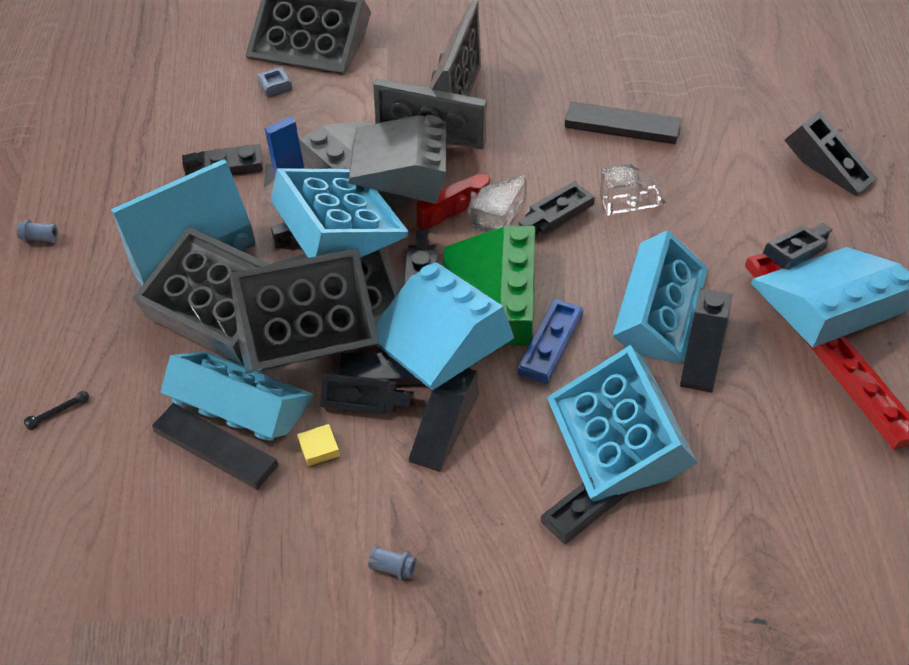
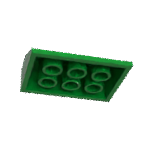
[443,226,535,345]

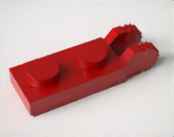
[416,173,490,230]

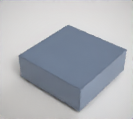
[257,67,292,97]

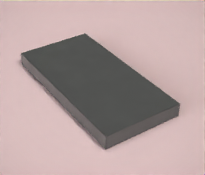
[373,78,487,149]

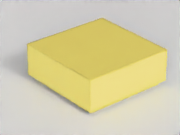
[297,424,340,467]

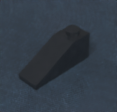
[784,111,877,196]
[680,288,733,393]
[409,368,479,472]

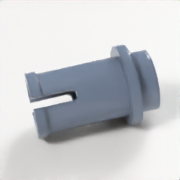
[17,219,58,243]
[368,546,417,580]

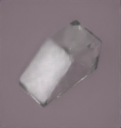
[600,164,665,215]
[468,175,527,232]

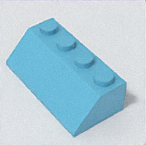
[612,230,708,364]
[160,351,313,440]

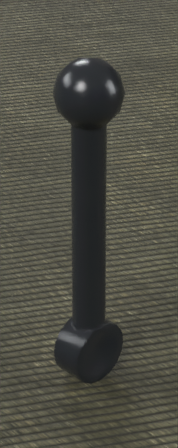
[24,391,89,430]

